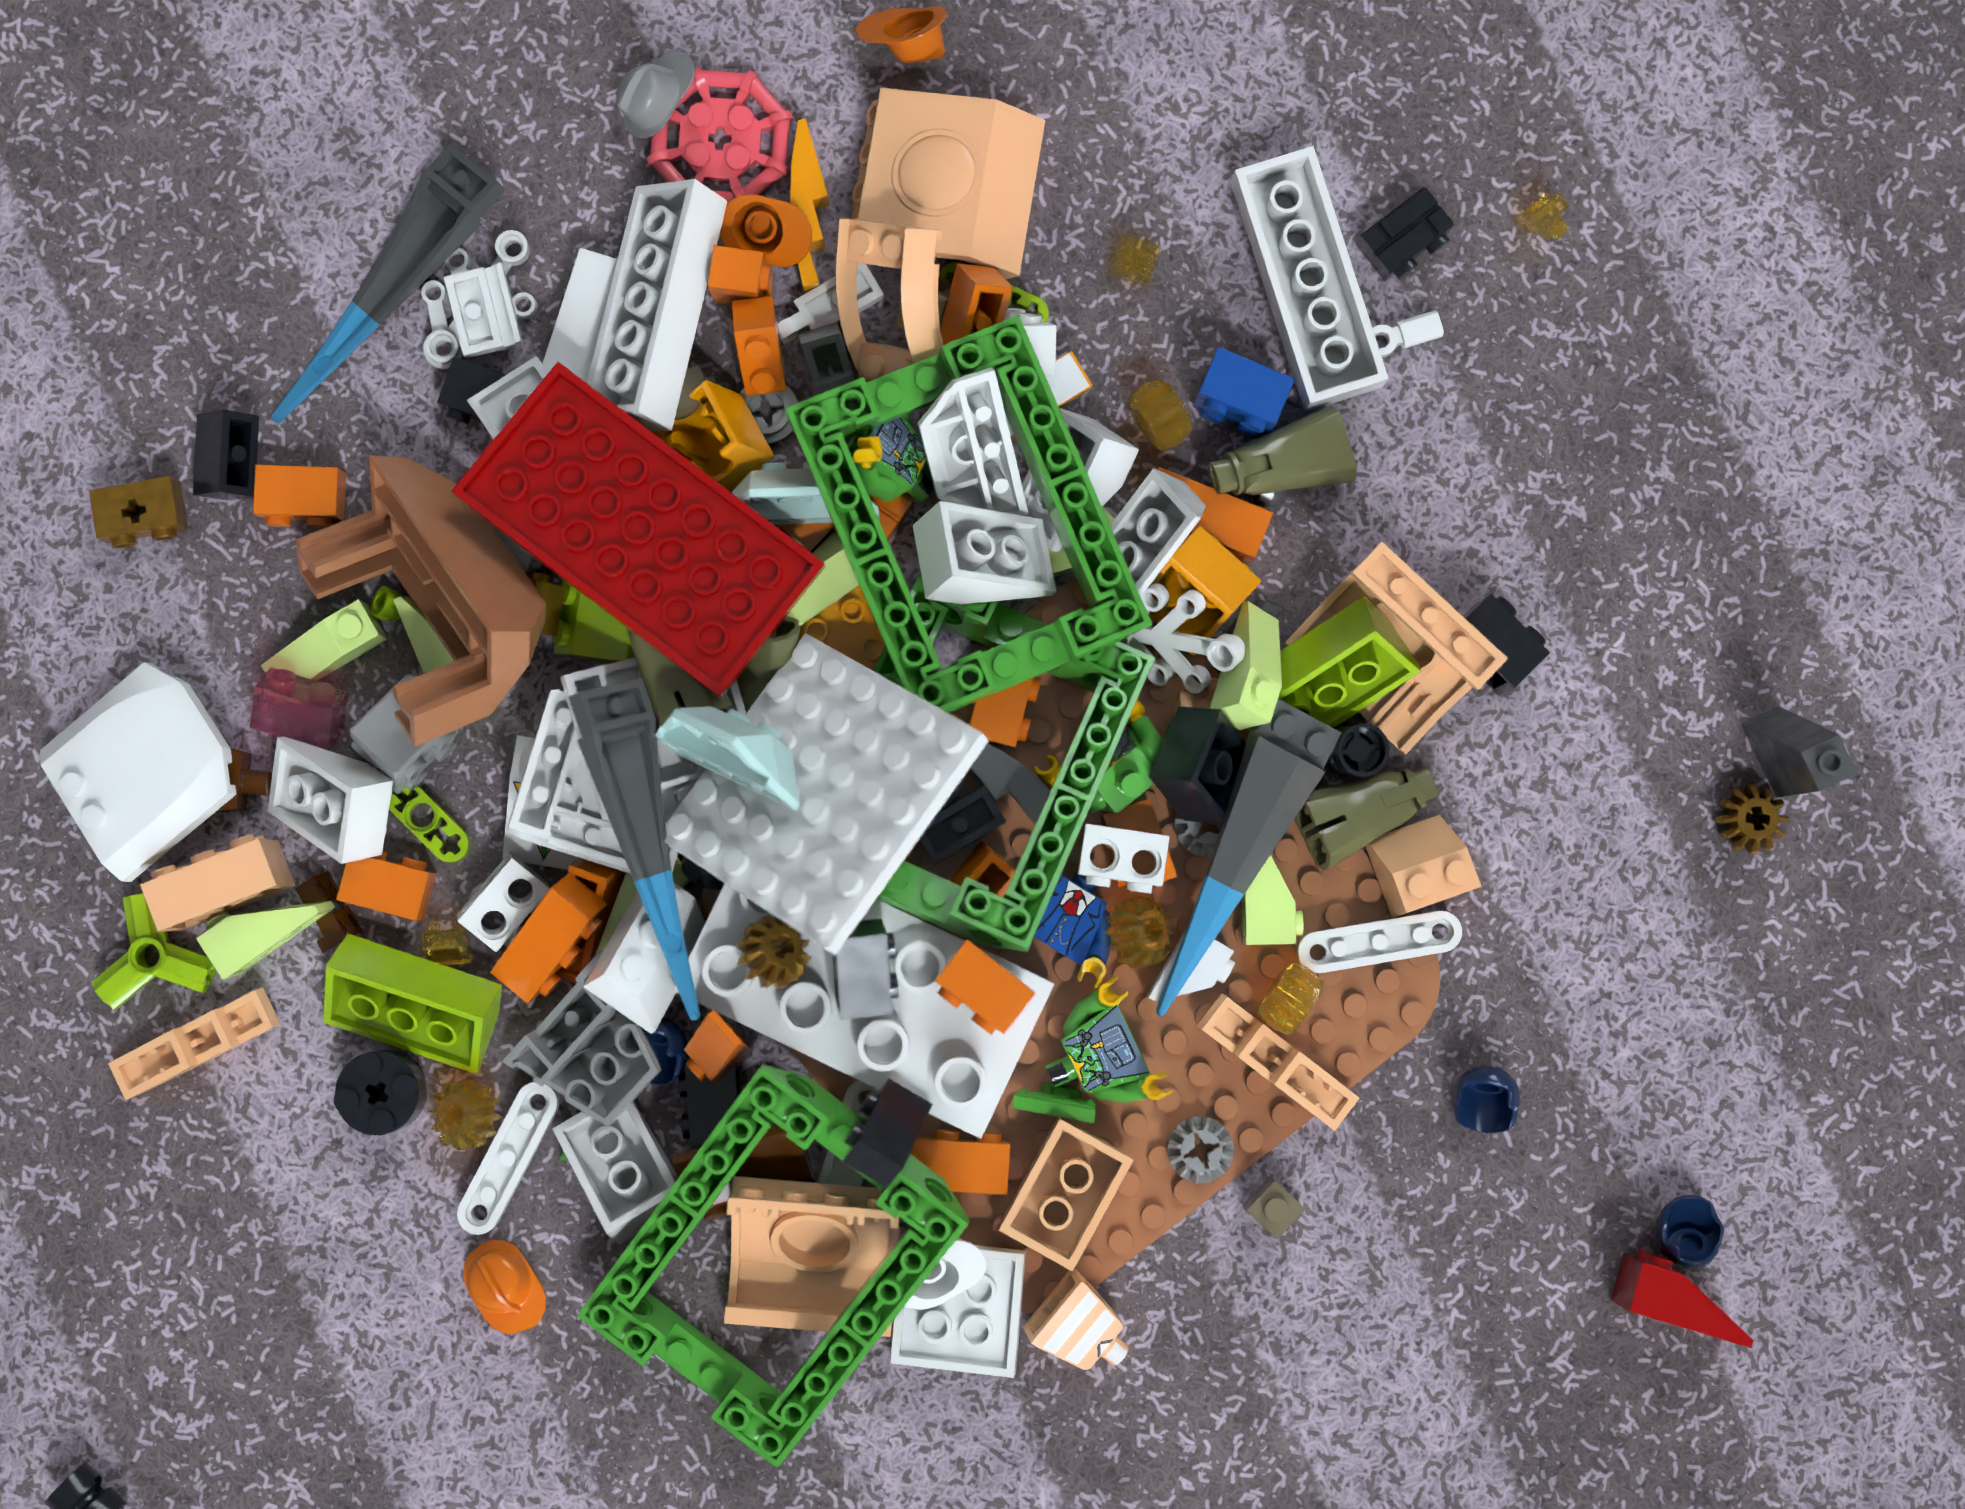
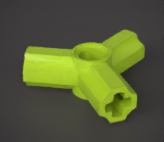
[91,893,217,1010]

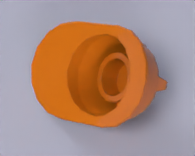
[855,6,947,63]
[720,194,812,267]
[463,1240,546,1334]

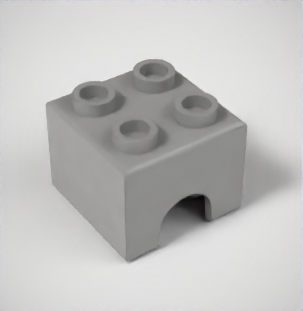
[350,674,457,794]

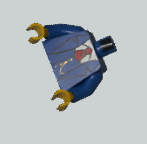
[1034,871,1113,988]

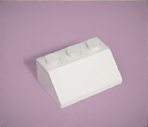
[1110,468,1206,597]
[583,883,705,1034]

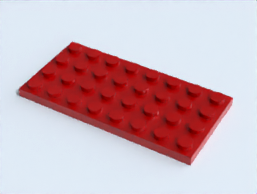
[451,362,825,699]

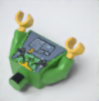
[847,413,934,503]
[1034,699,1163,814]
[1045,976,1172,1103]

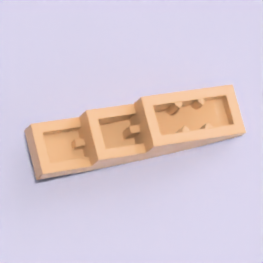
[108,987,281,1100]
[1197,993,1359,1131]

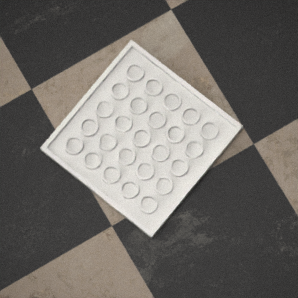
[665,633,989,956]

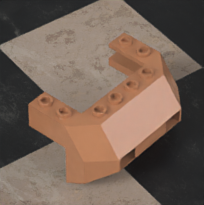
[296,455,546,747]

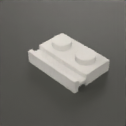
[444,263,523,359]

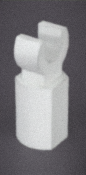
[1373,310,1444,358]

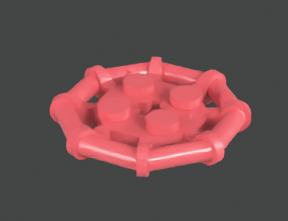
[646,66,794,204]

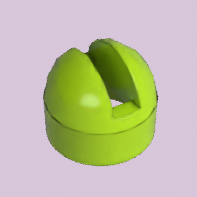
[370,586,403,622]

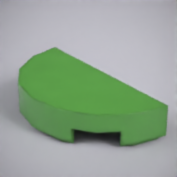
[1012,1083,1096,1123]

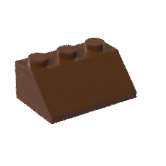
[672,1126,816,1221]

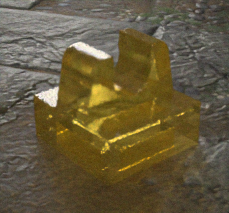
[1514,193,1569,241]
[1110,234,1161,287]
[422,918,472,966]

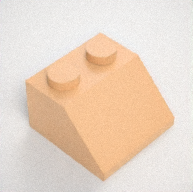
[1365,815,1482,918]

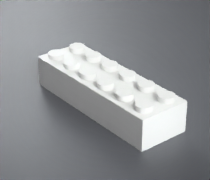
[1231,146,1389,412]
[587,179,727,432]

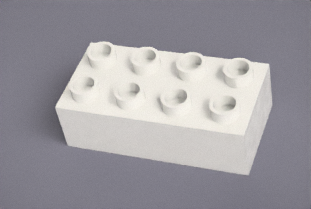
[673,884,1054,1139]

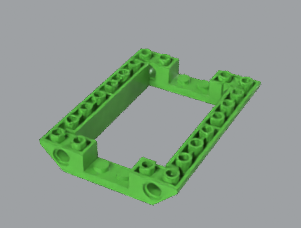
[785,315,1153,713]
[873,571,1155,952]
[577,1064,970,1468]

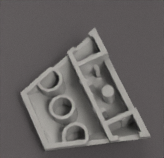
[502,950,661,1127]

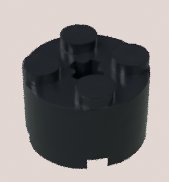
[334,1050,427,1135]

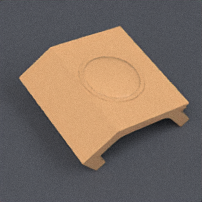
[851,88,1045,279]
[1284,542,1508,755]
[724,1176,900,1337]

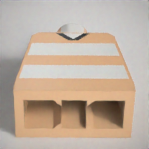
[1023,1268,1128,1370]

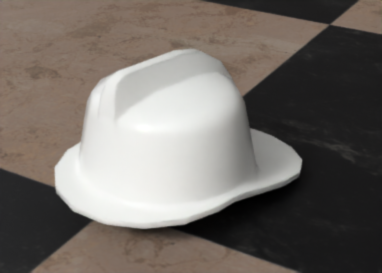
[905,1239,986,1310]

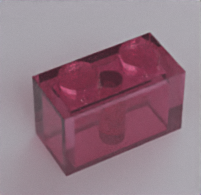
[249,667,349,751]

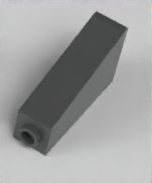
[1741,707,1858,798]

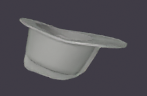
[617,51,695,139]

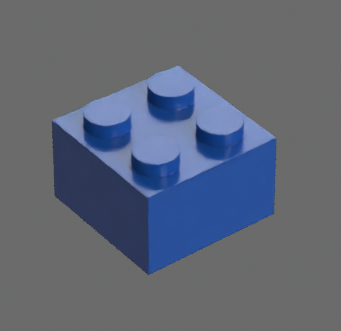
[1193,347,1295,439]

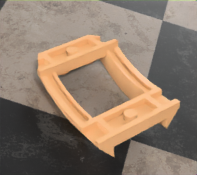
[836,217,944,382]

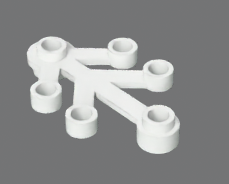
[421,230,537,369]
[1119,583,1245,694]

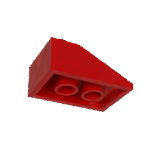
[1611,1249,1754,1349]

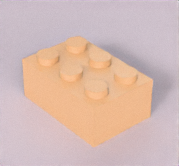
[140,834,296,932]
[998,1117,1134,1272]

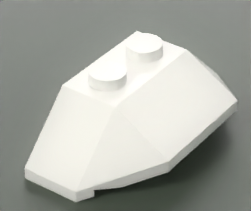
[918,367,1029,516]

